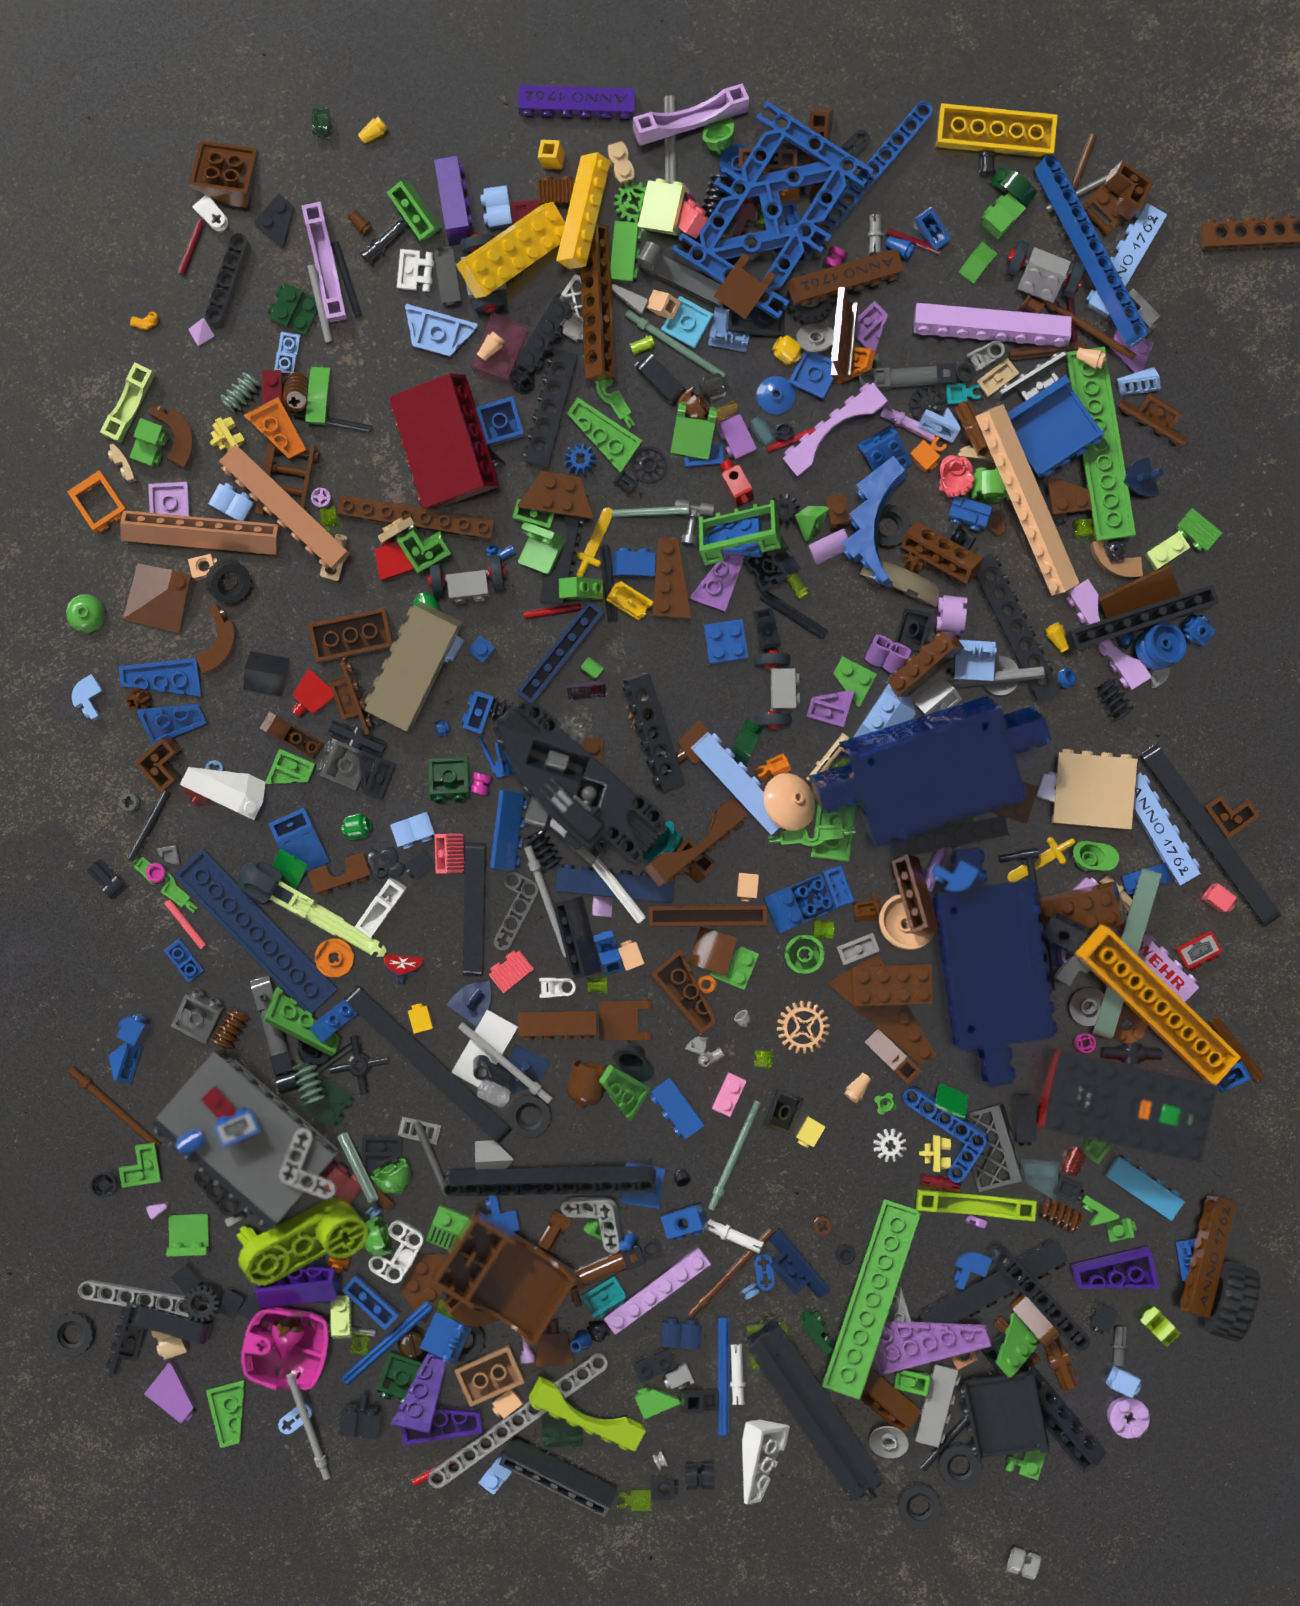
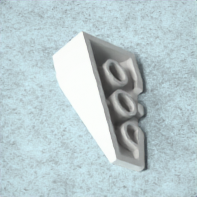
[180,767,266,820]
[742,1420,790,1504]

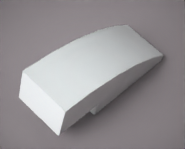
[355,877,407,938]

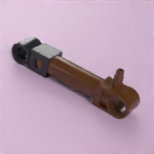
[567,1239,662,1307]

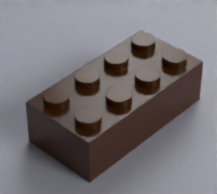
[308,608,393,664]
[1037,881,1126,936]
[851,964,933,1006]

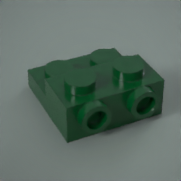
[268,283,318,337]
[428,757,470,804]
[800,1309,833,1355]
[377,1352,422,1404]

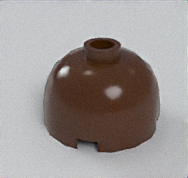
[678,387,710,421]

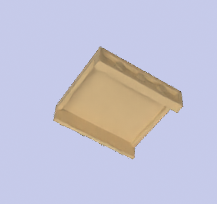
[1051,749,1137,830]

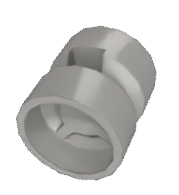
[1006,1547,1041,1580]

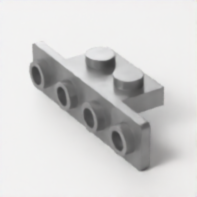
[999,351,1067,401]

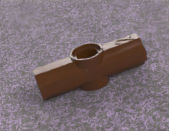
[955,401,990,457]
[1043,1337,1079,1391]

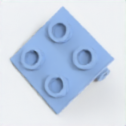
[955,640,996,681]

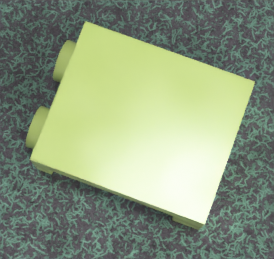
[638,179,690,236]

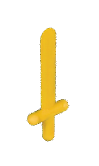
[574,508,612,577]
[1007,837,1076,883]

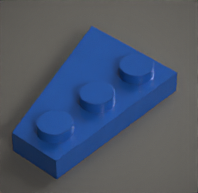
[137,704,207,746]

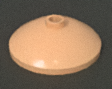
[764,773,816,831]
[879,894,936,950]

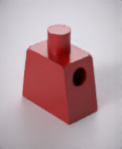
[720,459,754,508]
[375,537,415,582]
[291,669,335,718]

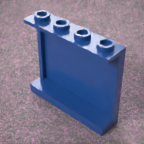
[1007,375,1105,478]

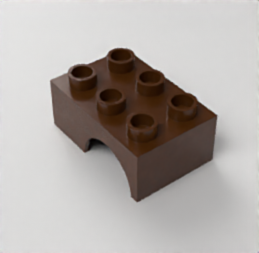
[432,1209,577,1347]

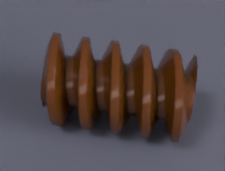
[282,372,309,412]
[209,1006,250,1049]
[1041,1196,1085,1234]

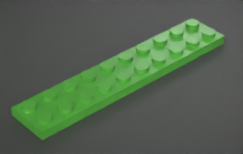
[1066,347,1136,542]
[822,1199,922,1400]

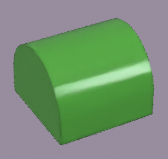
[580,657,604,681]

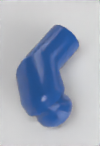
[486,545,516,561]
[619,1233,639,1251]

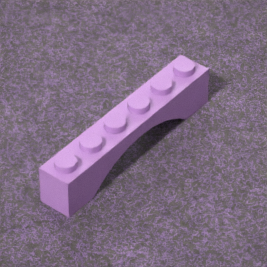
[633,83,749,146]
[302,202,348,323]
[783,383,889,476]
[1066,579,1152,691]
[604,1247,711,1335]

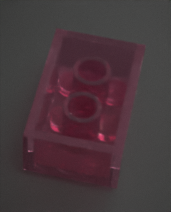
[471,312,529,384]

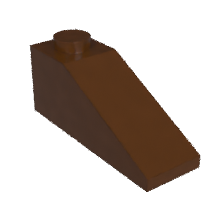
[806,106,833,165]
[739,148,798,172]

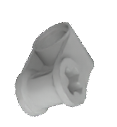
[966,341,1005,373]

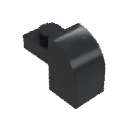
[753,608,781,649]
[680,1389,718,1413]

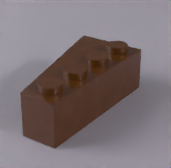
[652,537,691,620]
[649,949,716,1036]

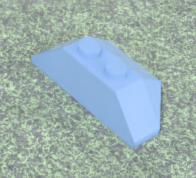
[851,683,915,752]

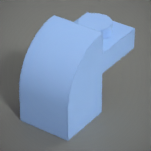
[72,674,104,721]

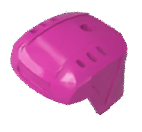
[242,1306,329,1390]

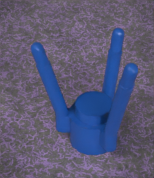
[478,736,511,778]

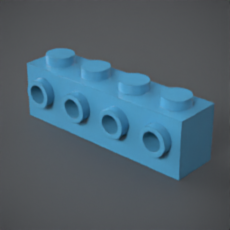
[1104,1156,1185,1221]

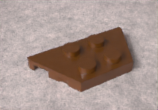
[518,471,593,519]
[399,1254,445,1323]

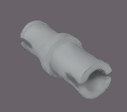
[868,214,883,255]

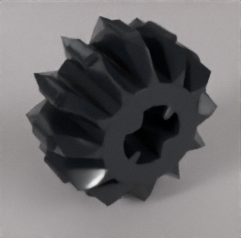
[768,494,800,527]

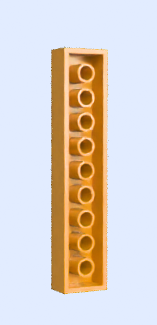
[1075,925,1241,1084]

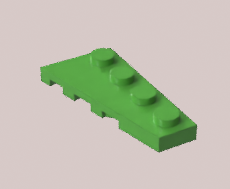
[567,398,642,472]
[263,987,341,1056]

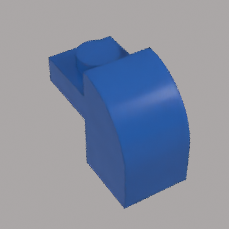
[931,861,979,892]
[1122,863,1171,895]
[593,930,624,975]
[486,1196,520,1232]
[953,1252,992,1290]

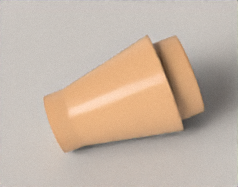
[477,332,505,361]
[1076,348,1107,369]
[844,1073,871,1103]

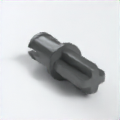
[1112,1326,1128,1366]

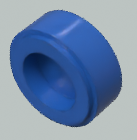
[1058,668,1076,688]

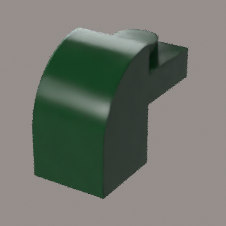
[990,167,1037,207]
[731,719,763,767]

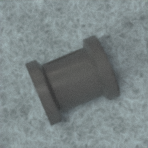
[119,793,139,811]

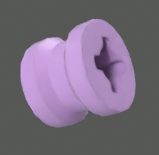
[311,488,332,509]

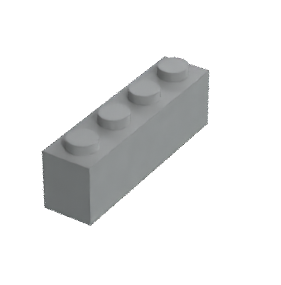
[914,1363,960,1447]

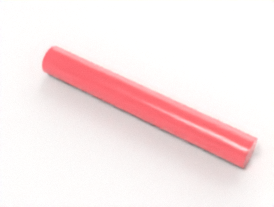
[164,899,207,949]

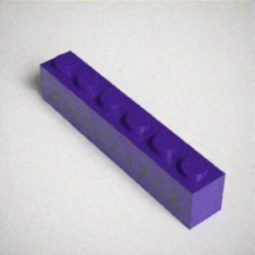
[518,85,635,119]

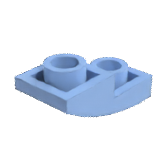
[274,331,301,374]

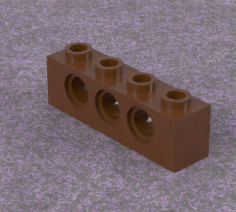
[901,522,983,584]

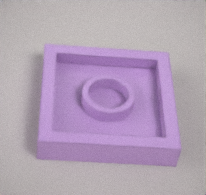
[148,482,190,516]

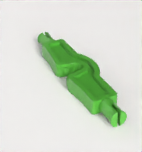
[582,355,636,429]
[768,825,856,846]
[126,855,199,914]

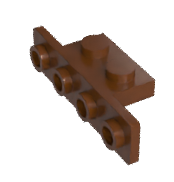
[1119,392,1189,446]
[329,658,373,735]

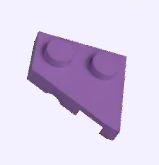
[855,301,888,351]
[1110,329,1154,373]
[806,690,854,727]

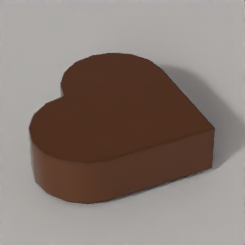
[986,510,1006,536]

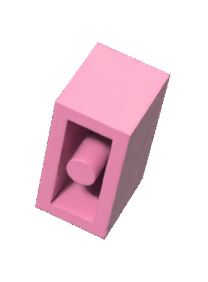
[712,1072,746,1117]

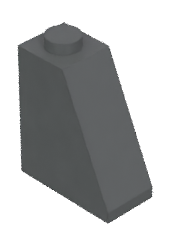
[434,246,461,305]

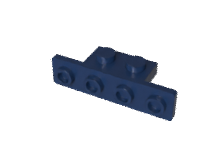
[769,1230,830,1298]

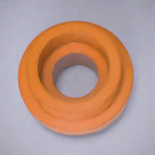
[697,976,717,995]

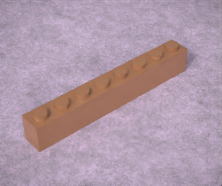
[220,444,350,570]
[120,510,279,555]

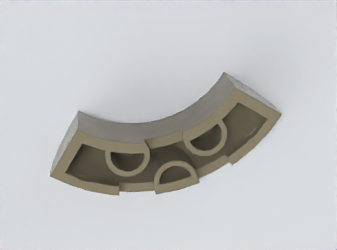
[860,560,939,607]

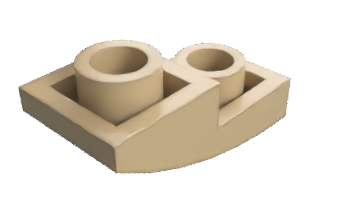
[108,444,137,483]

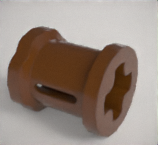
[1020,294,1045,314]
[813,1216,832,1235]

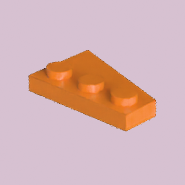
[244,397,306,458]

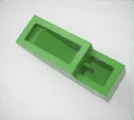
[305,367,331,425]

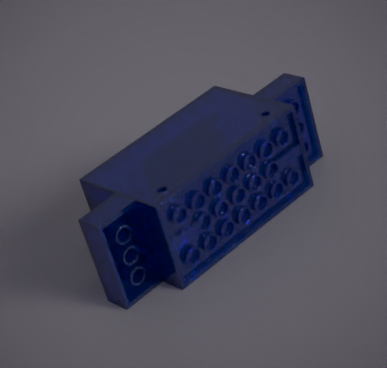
[808,695,1052,846]
[932,847,1058,1087]

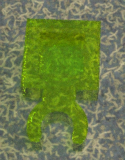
[617,1490,651,1511]

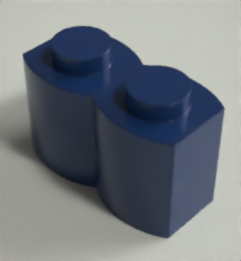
[661,1318,702,1349]

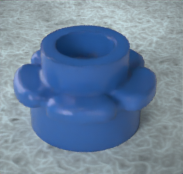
[1118,633,1135,649]
[435,719,450,737]

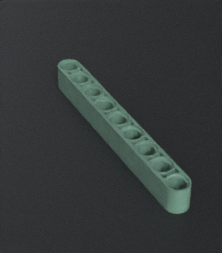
[1093,868,1161,1041]

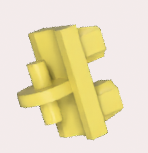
[210,417,245,451]
[919,1135,951,1172]

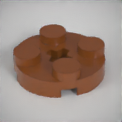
[1113,1004,1148,1044]

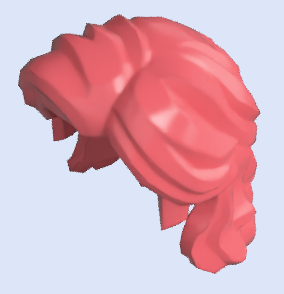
[939,455,974,497]

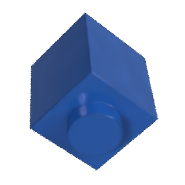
[467,636,496,664]

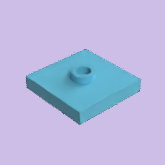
[661,296,714,349]

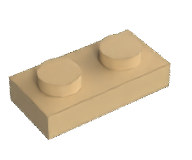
[976,358,1019,397]
[378,517,414,543]

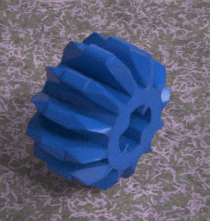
[564,443,597,476]

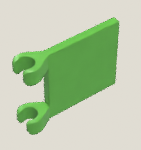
[670,401,718,459]

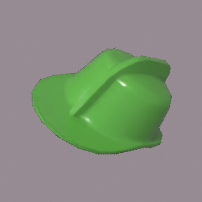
[702,117,734,155]
[1073,841,1119,872]

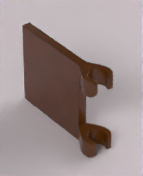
[713,254,775,319]
[599,1001,652,1040]

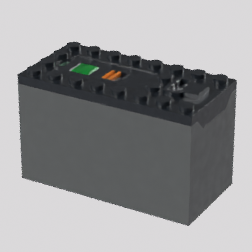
[151,1049,341,1229]

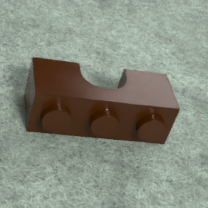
[307,852,372,896]

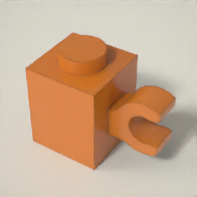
[909,436,947,472]

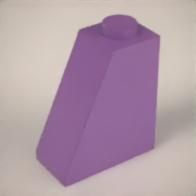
[144,1361,196,1423]

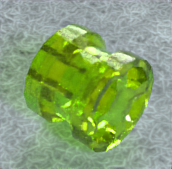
[320,506,338,527]
[1074,519,1094,537]
[754,1050,774,1067]

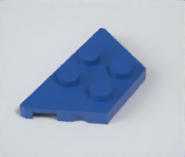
[698,518,763,557]

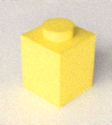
[796,1116,825,1148]

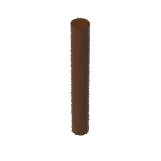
[1071,133,1097,190]

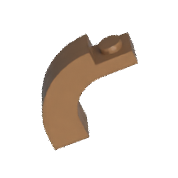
[1090,528,1143,579]

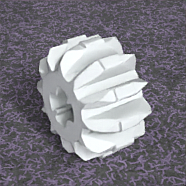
[873,1129,907,1162]

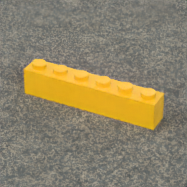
[556,152,611,269]

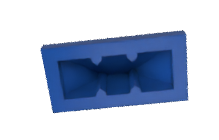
[109,1042,143,1084]

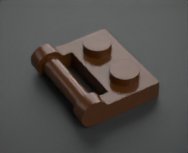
[1082,184,1125,236]

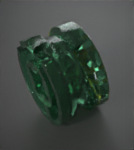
[312,107,330,135]

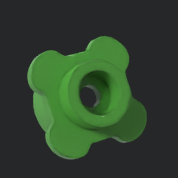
[874,1093,896,1114]

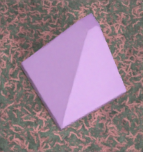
[188,318,215,346]
[592,896,613,917]
[146,1203,169,1219]

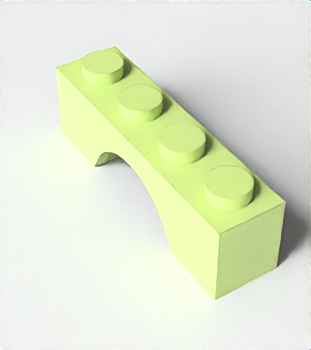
[100,362,155,444]

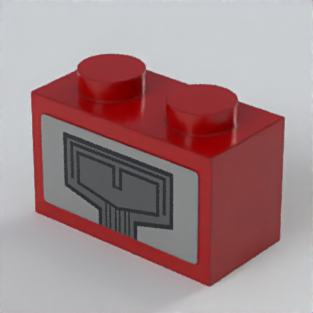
[1174,931,1223,971]

